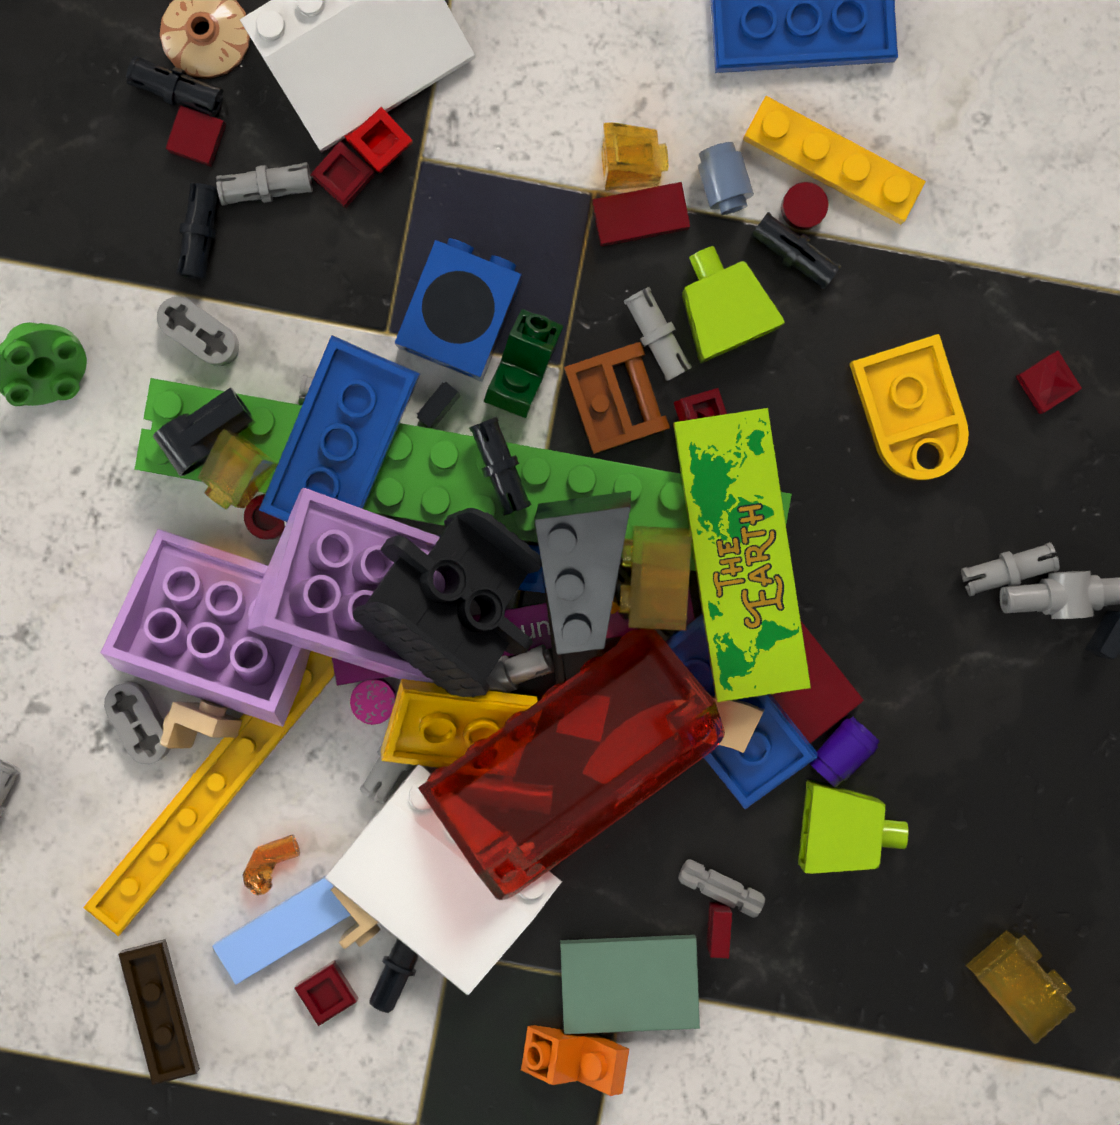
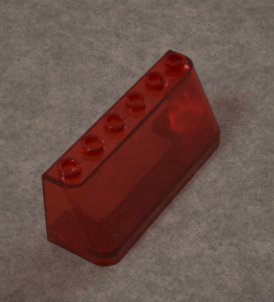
[418,622,725,900]

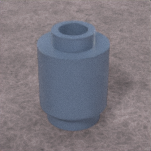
[698,142,754,215]

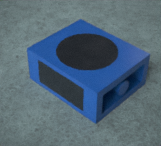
[395,238,522,382]

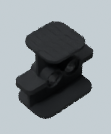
[353,508,542,697]

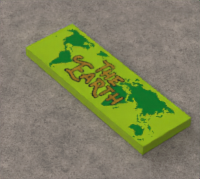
[673,408,811,702]

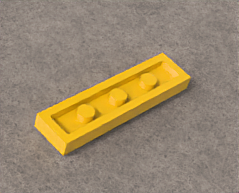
[742,96,926,225]

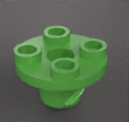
[0,322,87,407]

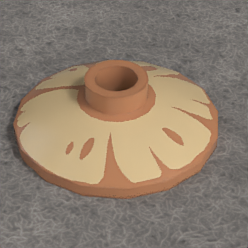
[160,0,250,79]

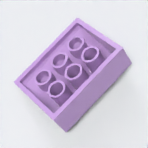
[247,488,445,683]
[100,529,311,727]

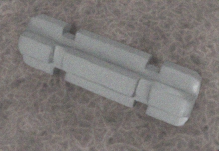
[678,859,765,918]

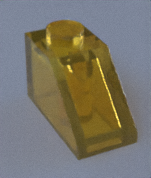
[600,122,669,191]
[198,429,278,510]

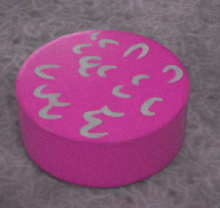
[350,679,396,725]

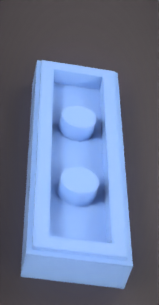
[212,875,350,985]

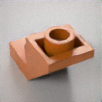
[521,1025,629,1096]

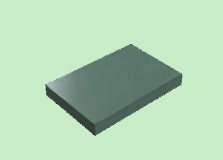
[560,935,700,1034]

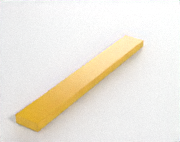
[83,651,335,936]

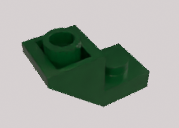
[483,309,564,418]

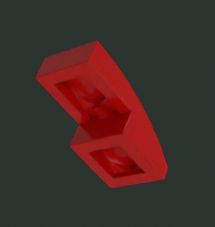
[344,107,413,173]

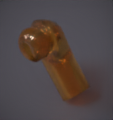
[243,834,300,895]

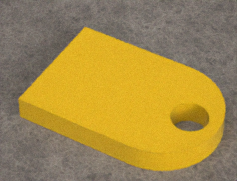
[849,334,969,480]

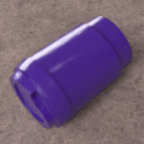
[809,717,880,788]

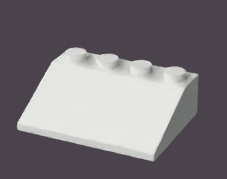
[240,0,476,153]
[325,764,562,995]

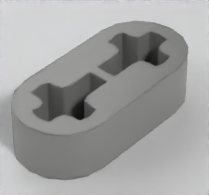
[157,297,239,366]
[104,682,170,764]

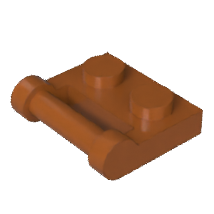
[564,342,670,455]

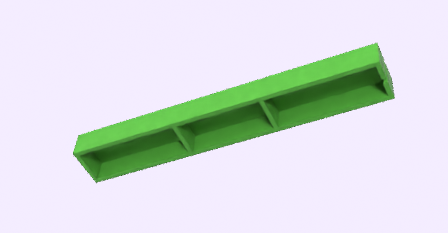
[134,378,792,571]

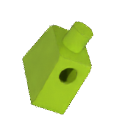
[682,246,785,364]
[798,780,908,874]

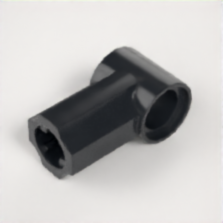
[153,388,256,477]

